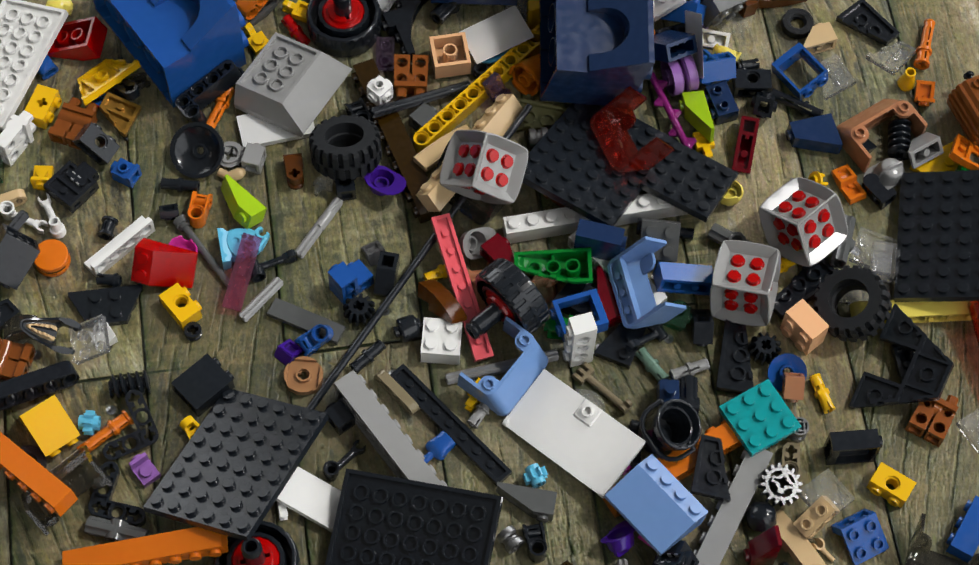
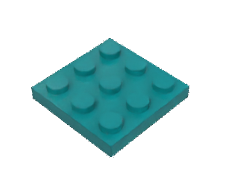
[718,379,802,457]

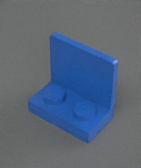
[831,508,889,565]

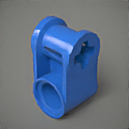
[295,324,334,357]

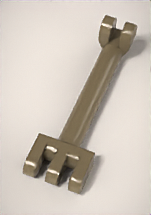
[572,362,633,414]

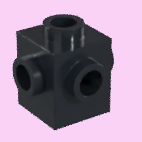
[750,90,778,118]

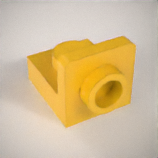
[30,165,54,190]

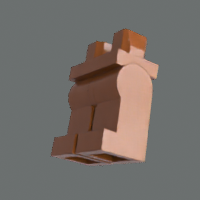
[394,54,429,100]
[48,97,98,150]
[0,338,36,381]
[904,395,959,447]

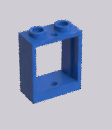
[771,42,828,100]
[549,289,609,342]

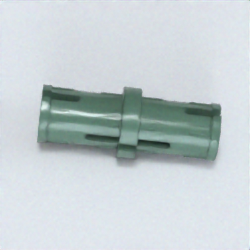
[635,347,669,382]

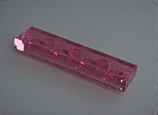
[222,233,262,312]

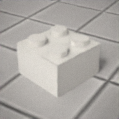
[420,317,463,365]

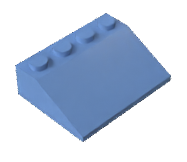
[604,454,708,556]

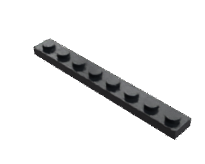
[390,364,512,486]

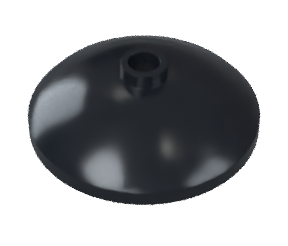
[170,122,225,178]

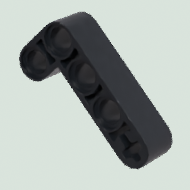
[175,60,241,123]

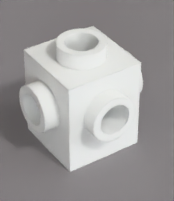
[366,75,393,106]

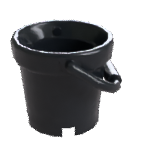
[637,398,702,462]

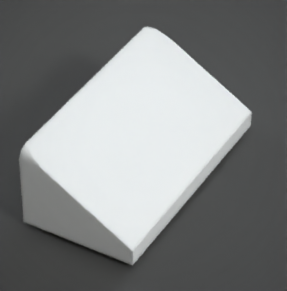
[702,28,731,48]

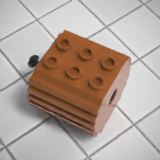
[947,71,979,147]

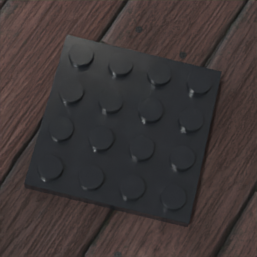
[639,140,739,223]

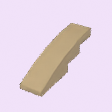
[413,125,471,172]
[775,509,826,565]

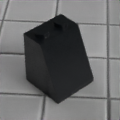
[0,223,40,290]

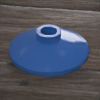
[768,353,807,391]

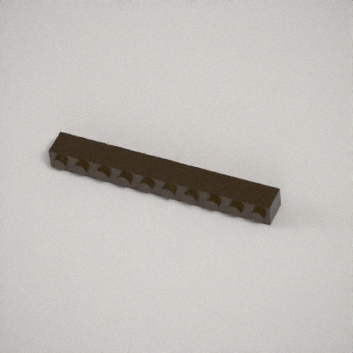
[351,59,442,224]

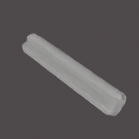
[239,277,283,322]

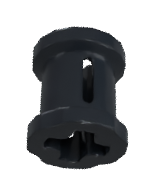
[97,216,119,240]

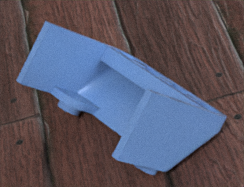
[607,236,687,329]
[457,317,548,416]

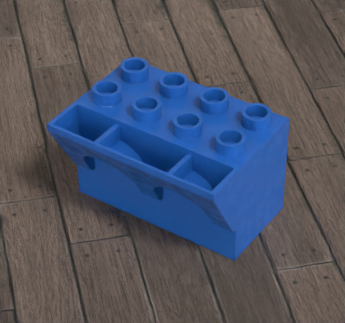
[93,0,249,108]

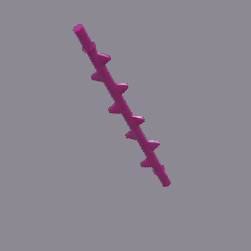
[650,71,697,149]

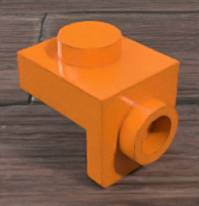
[914,80,935,107]

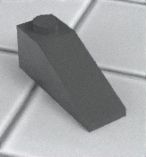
[496,482,557,523]

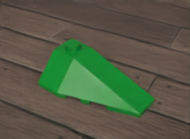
[514,247,593,284]

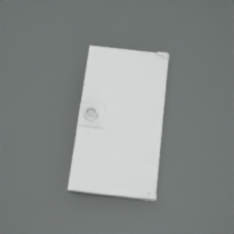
[502,369,646,499]

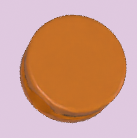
[34,239,71,277]

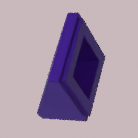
[274,339,303,366]

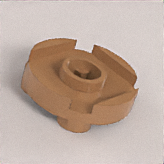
[284,356,324,395]

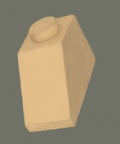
[803,22,838,55]

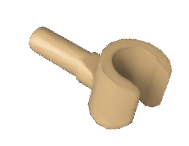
[811,538,835,562]

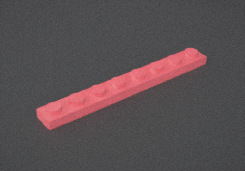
[431,213,494,362]

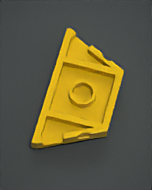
[77,59,141,106]

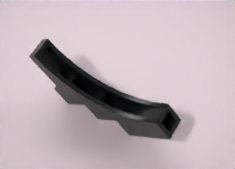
[381,0,429,63]

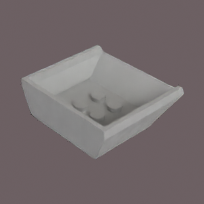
[234,32,352,137]

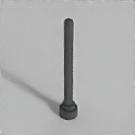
[173,214,232,288]

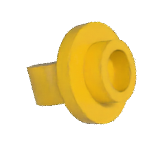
[808,171,828,186]

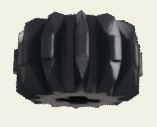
[343,293,376,326]
[748,332,782,365]

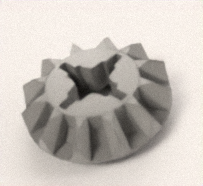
[221,141,244,169]

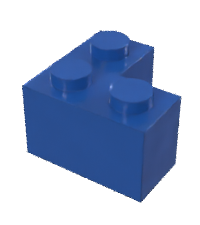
[699,49,736,85]
[328,259,374,305]

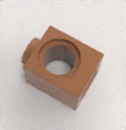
[781,372,805,403]

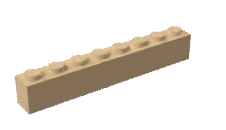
[416,94,523,212]

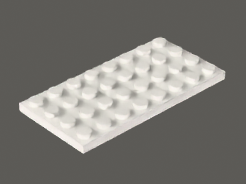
[0,0,69,131]

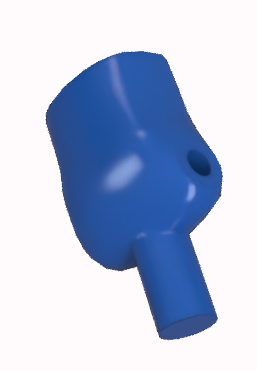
[37,55,59,80]
[424,430,456,464]

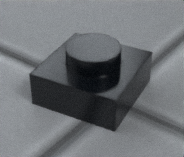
[159,203,179,220]

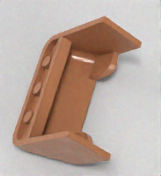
[837,99,928,173]

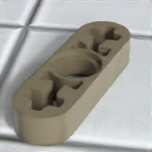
[374,369,420,416]
[780,442,800,497]

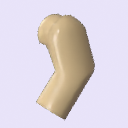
[217,167,246,181]

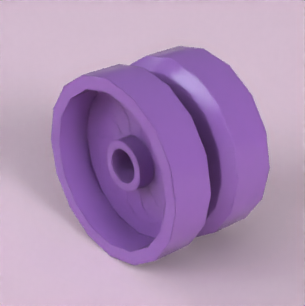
[660,55,699,97]

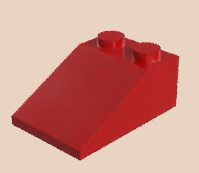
[47,16,108,61]
[131,238,198,288]

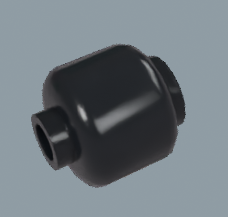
[393,315,423,342]

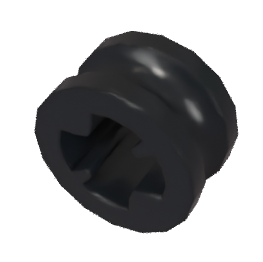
[184,322,202,342]

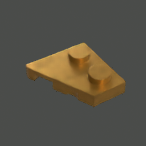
[99,92,141,138]

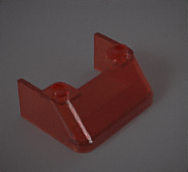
[590,86,674,173]

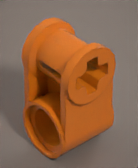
[187,191,213,229]

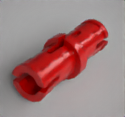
[281,14,311,45]

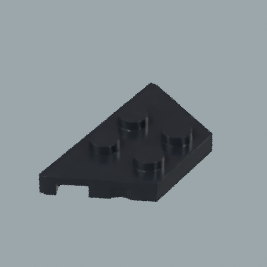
[68,284,144,328]

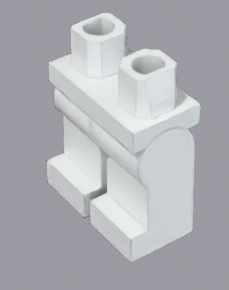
[0,110,37,167]

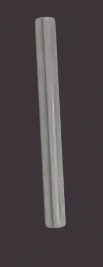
[445,349,559,385]

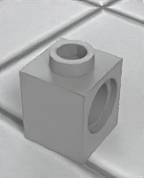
[241,142,267,174]

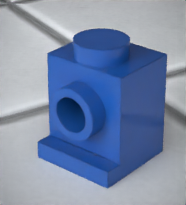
[110,158,142,188]

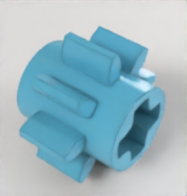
[78,410,101,435]
[523,463,548,488]

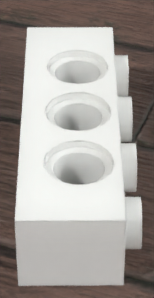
[562,312,598,368]

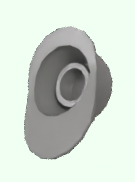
[864,158,906,190]
[459,227,497,259]

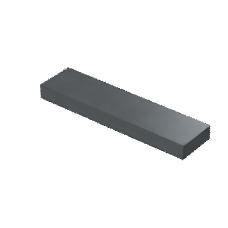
[267,298,345,345]

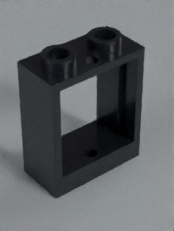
[823,429,883,465]

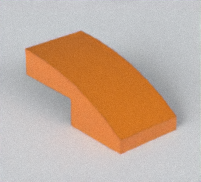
[831,164,867,205]

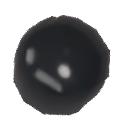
[746,501,777,532]

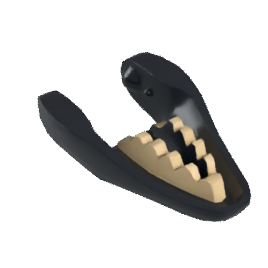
[20,317,82,354]

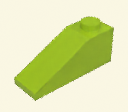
[678,90,715,142]
[221,174,267,229]

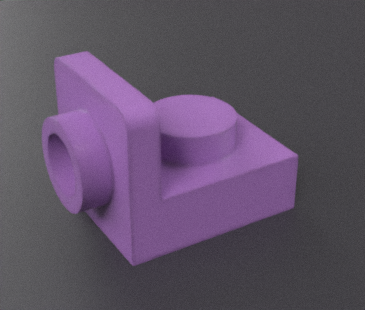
[129,452,161,488]

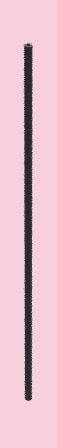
[306,103,533,410]

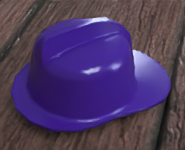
[364,165,406,196]
[600,520,635,557]

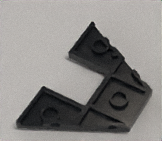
[849,304,954,409]

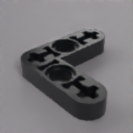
[103,389,159,460]
[88,461,147,527]

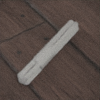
[295,197,343,259]

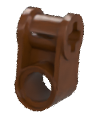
[283,153,304,190]

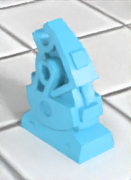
[217,226,270,270]

